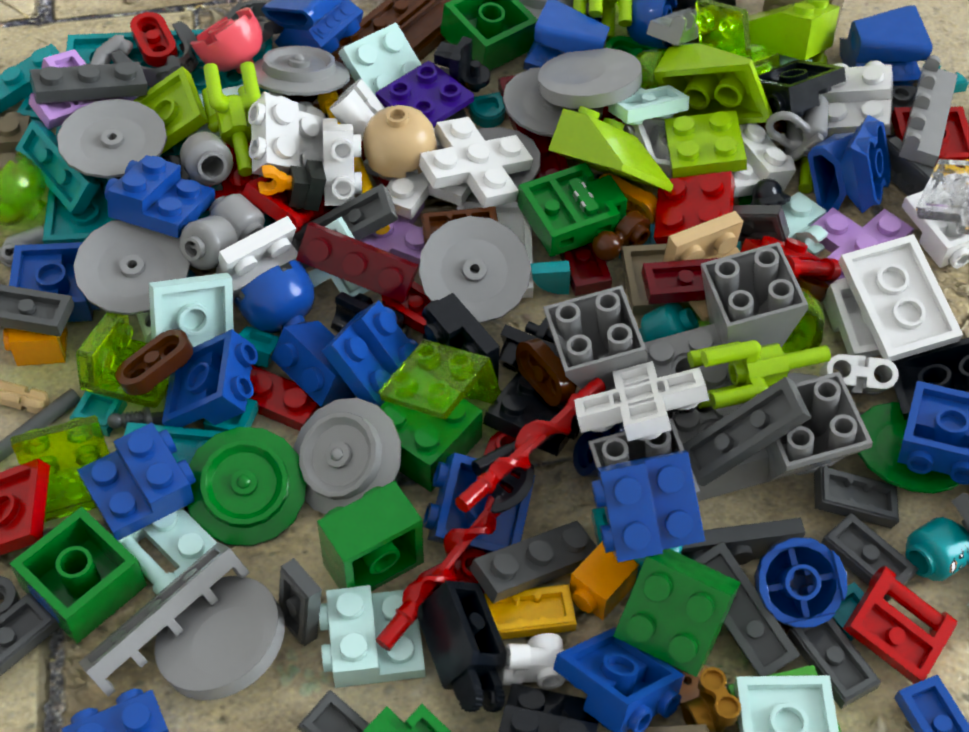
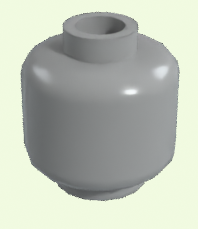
[180,131,233,186]
[209,193,265,241]
[180,215,238,270]

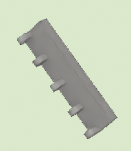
[646,3,723,46]
[898,55,958,168]
[79,542,250,697]

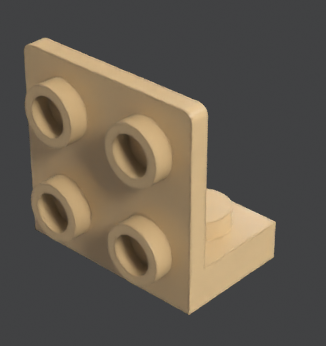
[663,211,744,321]

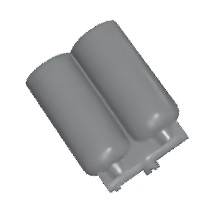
[765,95,828,162]

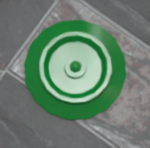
[858,402,959,494]
[187,427,306,546]

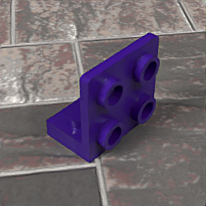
[375,60,474,127]

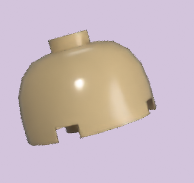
[363,105,437,179]

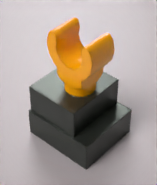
[258,160,327,212]

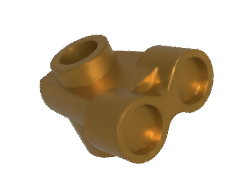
[681,667,741,732]

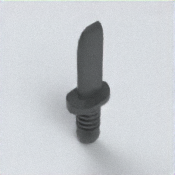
[107,406,203,429]

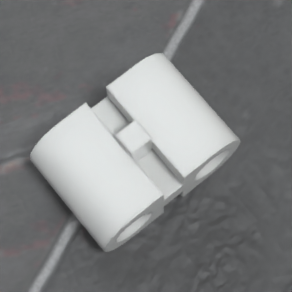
[329,78,385,141]
[819,354,899,395]

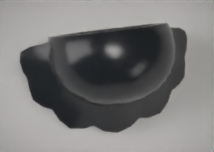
[750,179,790,205]

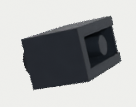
[417,580,507,712]

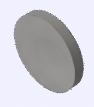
[538,48,642,109]
[155,576,285,700]

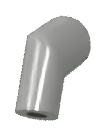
[90,35,133,65]
[0,225,44,267]

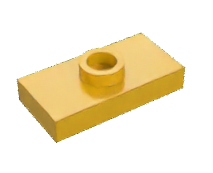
[484,584,577,640]

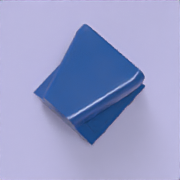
[261,0,364,53]
[523,0,610,70]
[840,5,933,86]
[808,115,892,213]

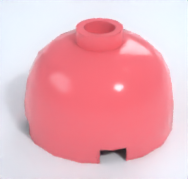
[190,7,263,74]

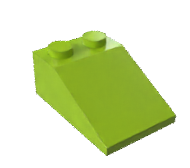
[712,0,840,61]
[653,43,773,124]
[548,106,673,192]

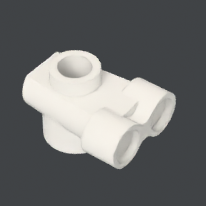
[498,633,568,689]

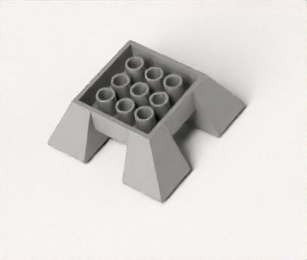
[543,242,873,501]

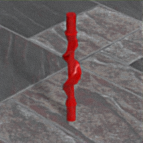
[455,377,606,513]
[376,473,520,651]

